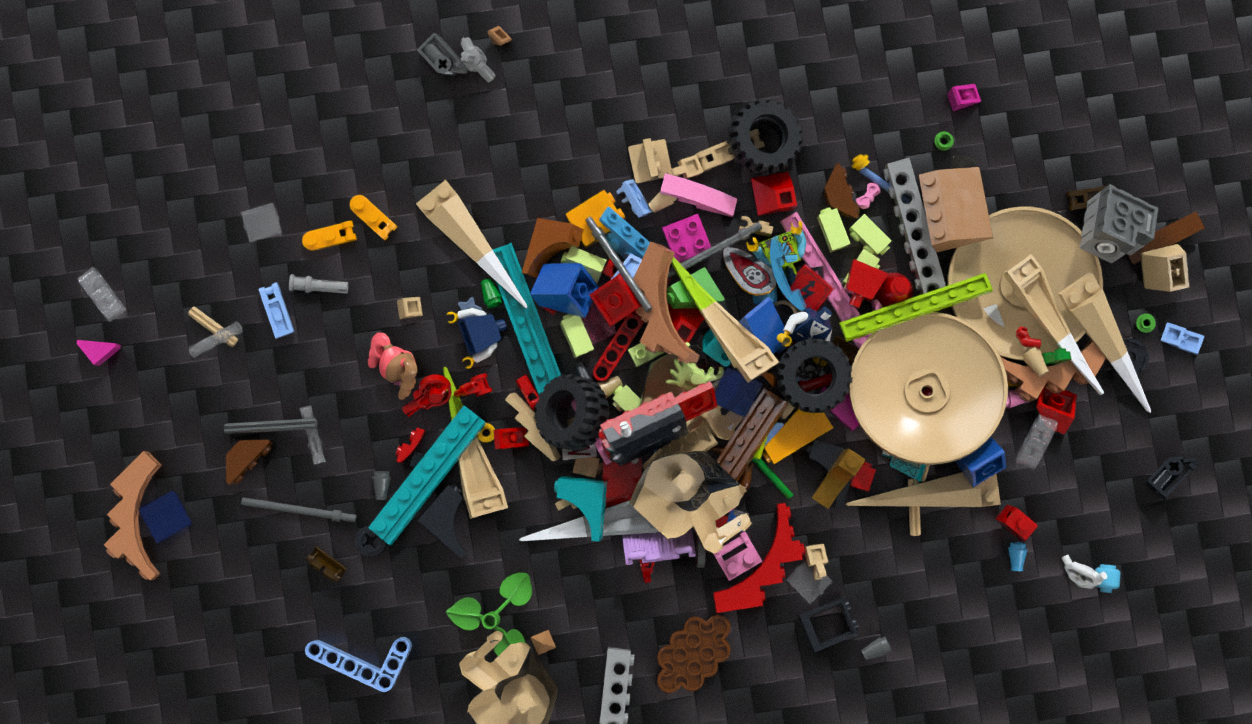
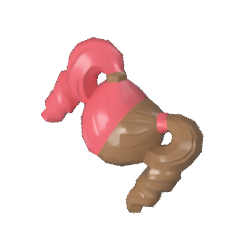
[368,332,418,400]

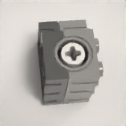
[1079,184,1158,263]

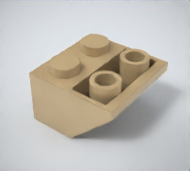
[1140,244,1189,292]

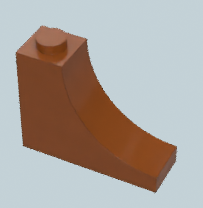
[522,218,584,278]

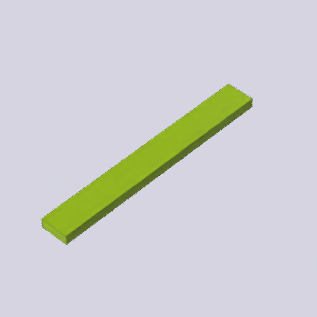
[839,273,993,342]

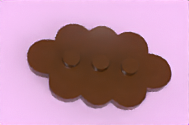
[657,614,731,693]

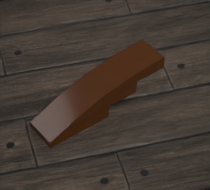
[1128,211,1205,264]

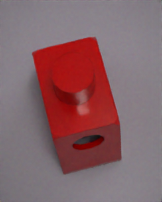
[845,259,888,309]
[995,505,1038,543]

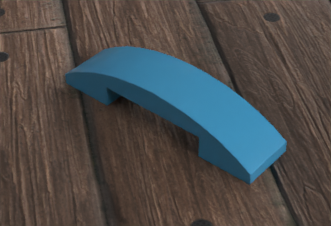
[770,236,806,311]

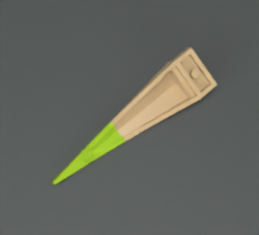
[671,256,779,382]
[443,367,508,518]

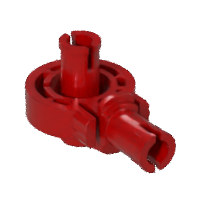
[402,374,452,417]

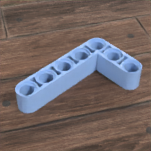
[305,637,412,692]

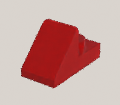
[493,427,529,449]

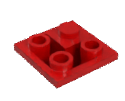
[751,172,797,216]
[668,304,704,343]

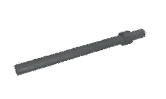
[585,217,652,312]
[667,222,762,279]
[241,497,357,522]

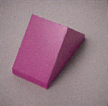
[947,84,981,111]
[77,340,121,366]

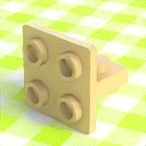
[628,138,671,184]

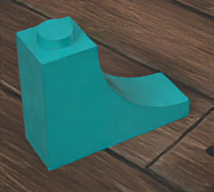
[554,476,608,542]

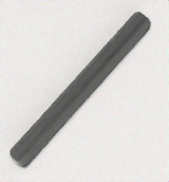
[224,418,318,434]

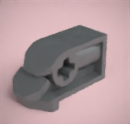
[417,33,468,76]

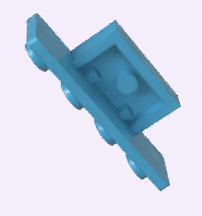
[599,207,650,260]

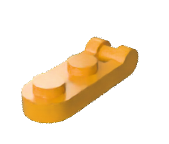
[350,195,398,240]
[302,221,357,251]

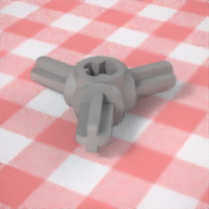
[460,37,495,82]

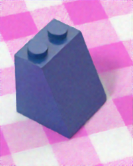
[530,263,599,317]
[739,297,787,354]
[955,437,1006,487]

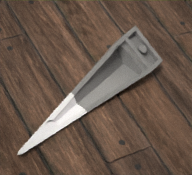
[519,501,659,541]

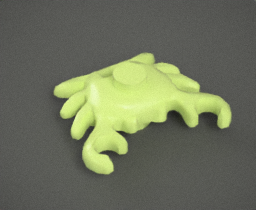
[666,342,724,392]

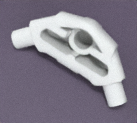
[1061,555,1107,589]

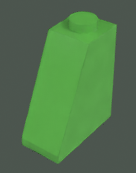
[666,267,725,309]

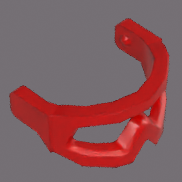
[639,559,655,583]

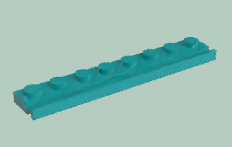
[493,243,561,395]
[368,406,486,545]

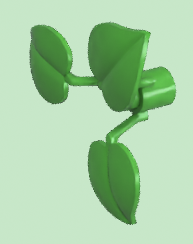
[446,573,532,656]

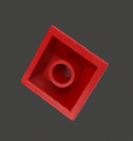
[1036,385,1077,434]

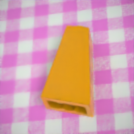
[762,409,833,464]

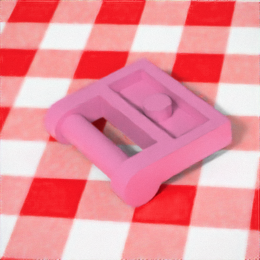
[713,531,762,581]

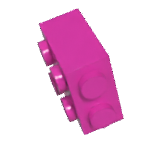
[662,214,711,263]

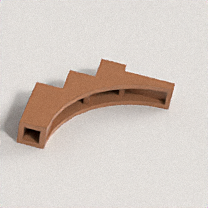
[633,242,700,364]
[1001,338,1106,402]
[104,451,161,580]

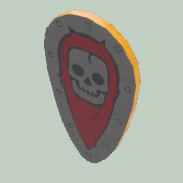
[723,247,777,296]

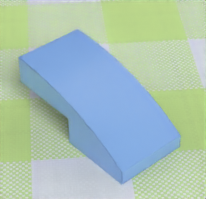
[1161,322,1204,355]

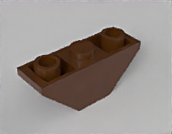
[823,163,860,220]
[226,440,273,485]

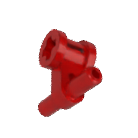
[454,373,493,398]

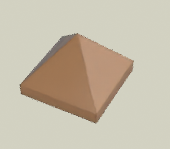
[488,26,512,46]
[531,630,556,655]

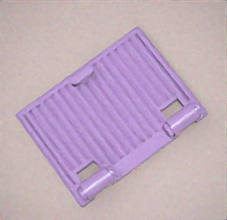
[622,528,696,565]

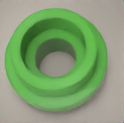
[934,131,954,151]
[1136,314,1156,333]

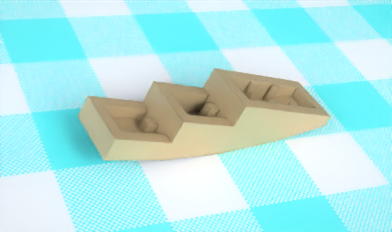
[505,392,561,462]

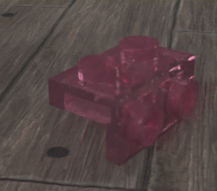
[581,302,617,345]

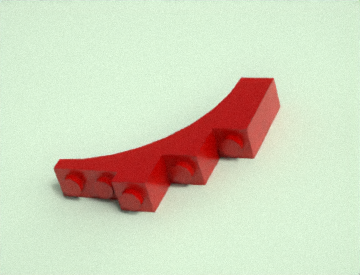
[713,503,805,613]

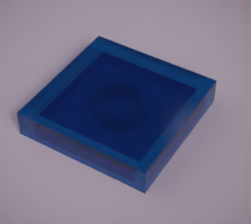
[715,366,762,417]
[138,490,192,543]

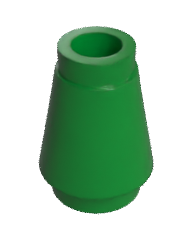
[481,279,502,308]

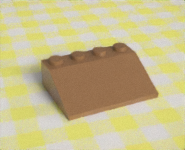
[919,167,993,252]

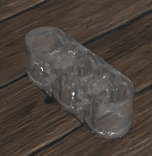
[77,267,126,322]
[1016,414,1058,470]

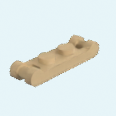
[695,129,765,172]

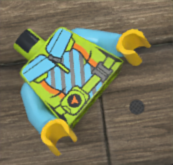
[746,221,807,274]

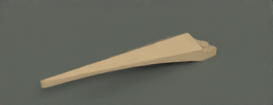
[845,472,1001,507]

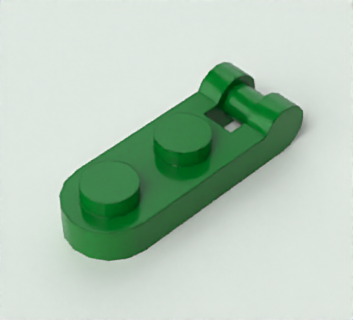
[1025,348,1072,366]

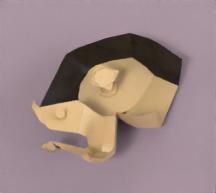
[459,631,558,724]

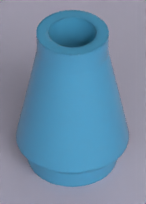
[1008,542,1028,571]

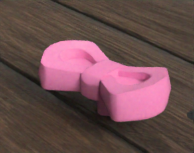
[856,183,881,209]

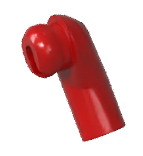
[1016,326,1041,349]

